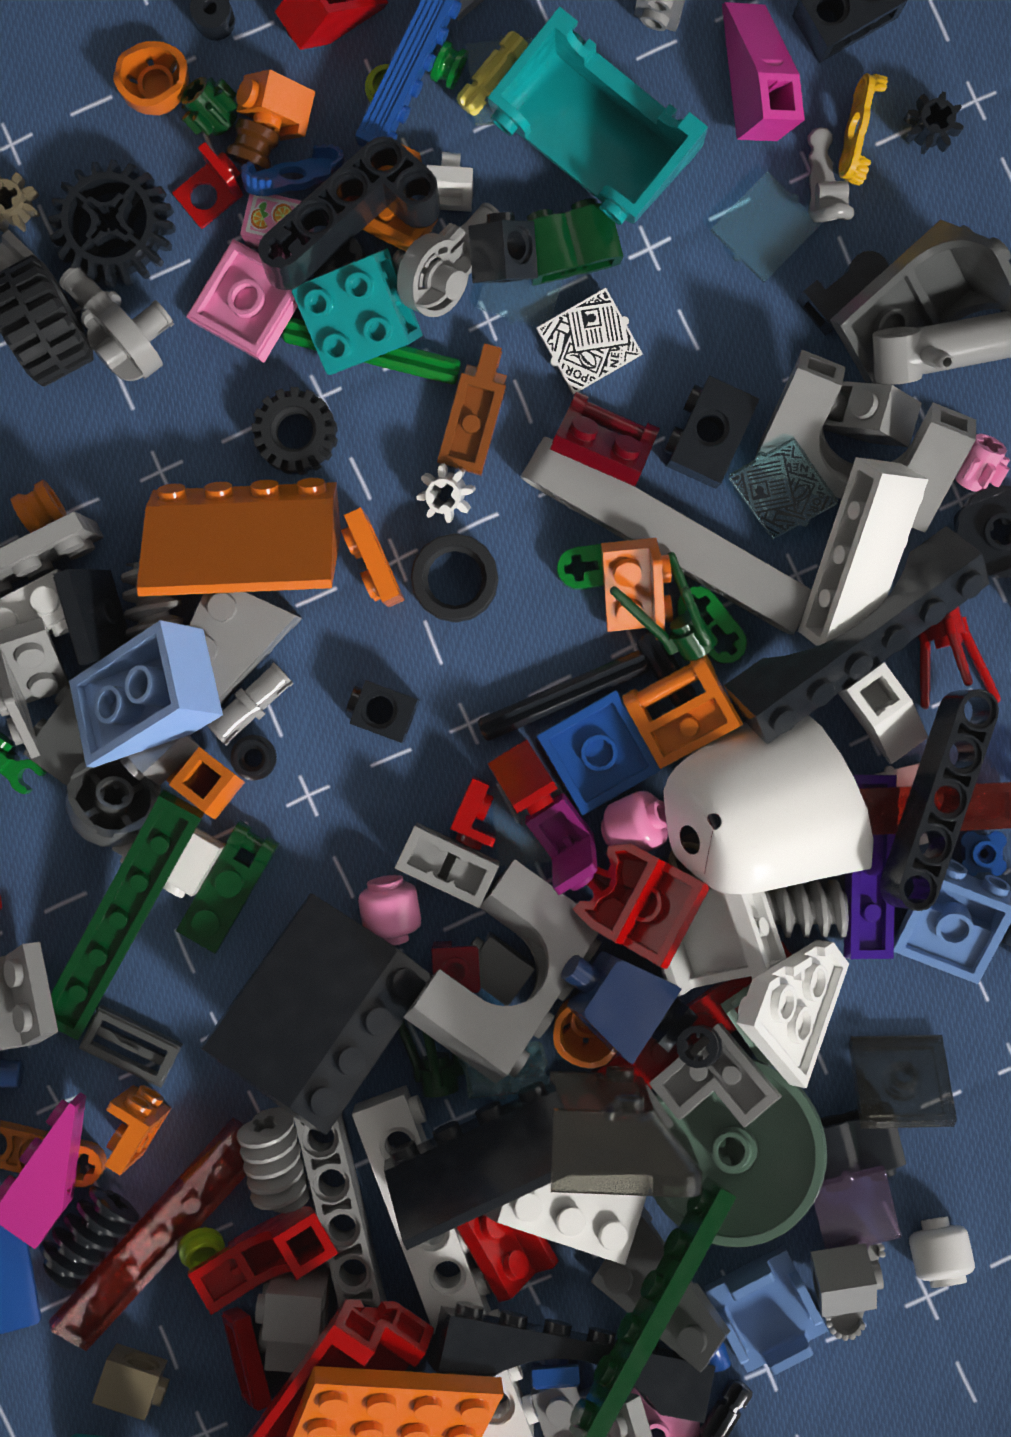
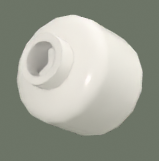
[909,1216,975,1288]

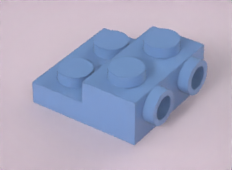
[894,859,1011,984]

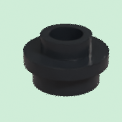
[230,735,277,781]

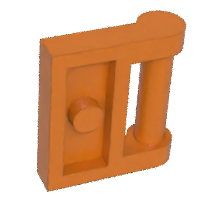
[622,655,743,769]

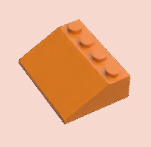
[137,478,341,597]

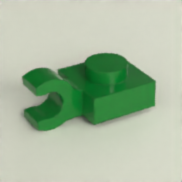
[0,732,47,794]

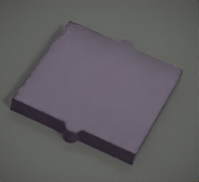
[814,1165,901,1250]

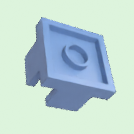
[704,1245,828,1375]

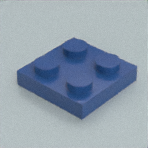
[537,690,662,816]

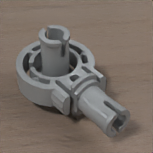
[392,203,499,317]
[59,267,174,381]

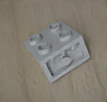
[0,617,69,759]
[0,942,58,1051]

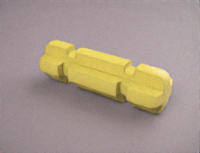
[457,31,528,116]

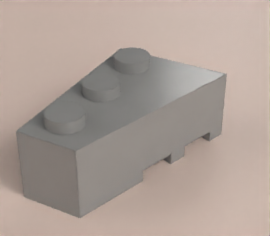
[189,592,303,705]

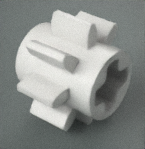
[416,463,476,523]

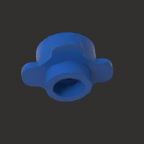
[960,831,1007,876]

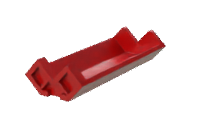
[246,1299,435,1437]

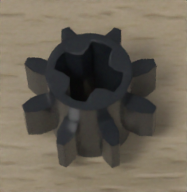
[903,92,964,154]

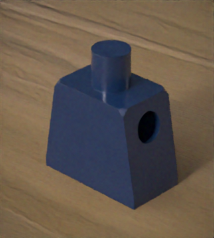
[561,951,682,1064]

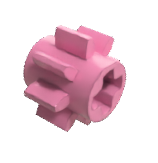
[955,434,1010,492]

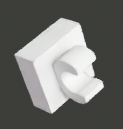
[426,152,473,212]

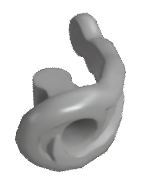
[807,127,854,222]

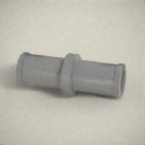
[207,662,294,746]

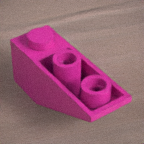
[722,2,805,141]
[0,1092,86,1249]

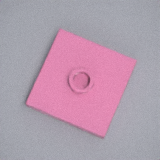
[186,239,308,363]

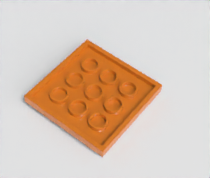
[286,1366,504,1437]

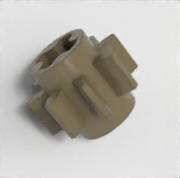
[0,172,40,232]

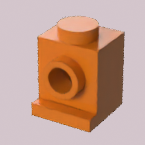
[236,69,315,141]

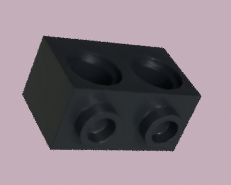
[792,0,908,63]

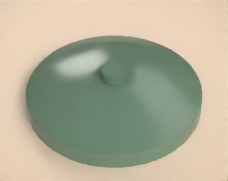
[640,1059,827,1247]

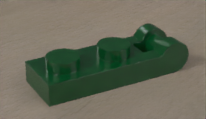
[176,820,280,954]

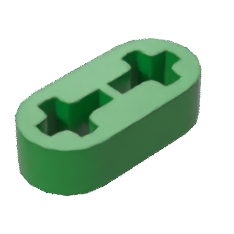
[557,544,603,590]
[675,586,747,664]

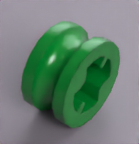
[430,40,469,90]

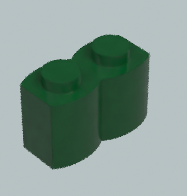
[526,198,623,286]

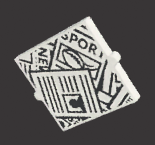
[536,288,643,395]

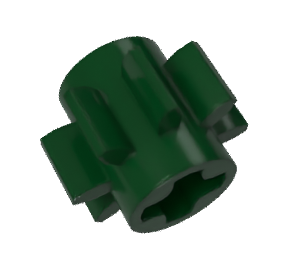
[181,77,238,136]

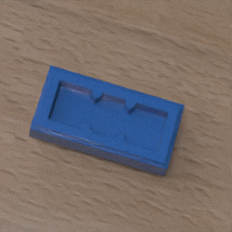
[532,1358,580,1390]

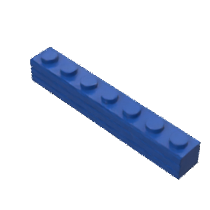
[355,0,462,147]

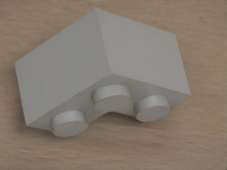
[255,1267,331,1373]

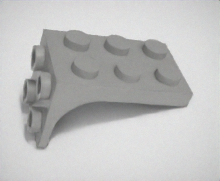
[0,511,104,597]

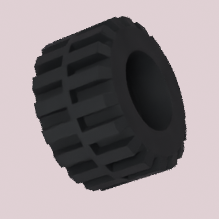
[0,255,94,387]

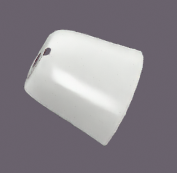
[664,715,873,894]

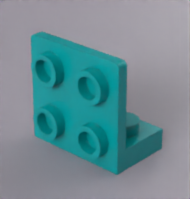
[292,248,423,375]

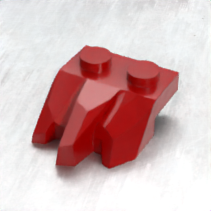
[572,843,710,969]

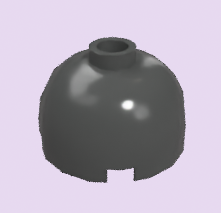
[66,758,161,847]

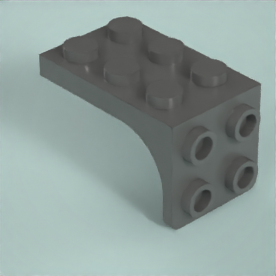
[830,219,1011,384]

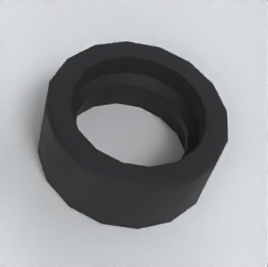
[411,533,499,623]

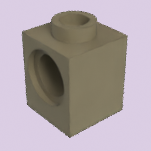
[92,1343,170,1421]

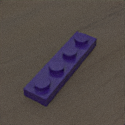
[843,774,897,959]

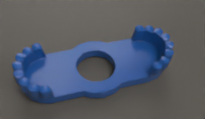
[241,144,344,196]

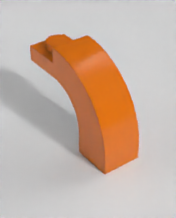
[166,747,245,820]

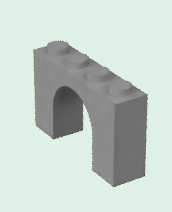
[754,350,976,533]
[404,859,602,1084]

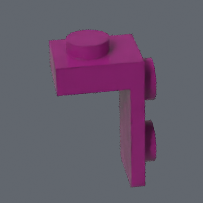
[525,793,598,895]

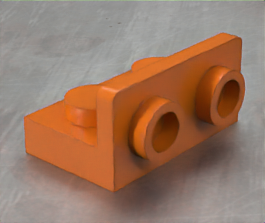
[601,538,673,640]
[104,1085,172,1175]

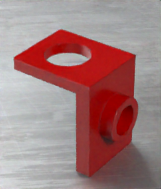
[172,142,243,229]

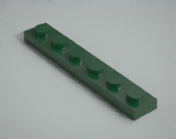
[51,789,205,1041]
[569,1177,737,1437]

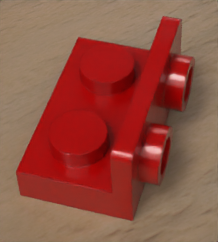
[456,1215,559,1302]

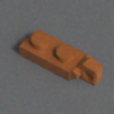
[437,343,507,476]

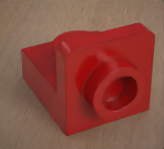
[450,776,496,851]

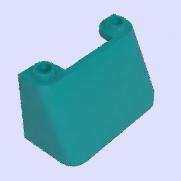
[487,6,708,225]

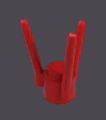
[918,606,1001,709]

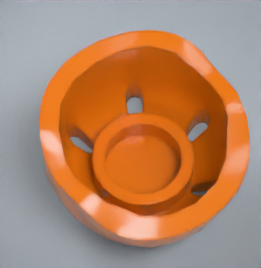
[113,41,189,116]
[553,998,615,1068]

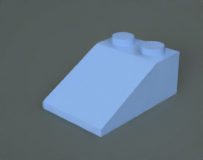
[69,620,223,768]

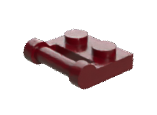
[550,391,660,487]

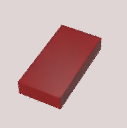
[221,1306,272,1411]

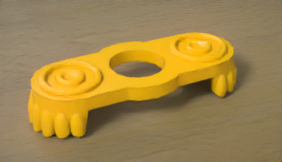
[838,73,888,186]

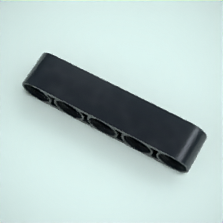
[879,689,999,911]

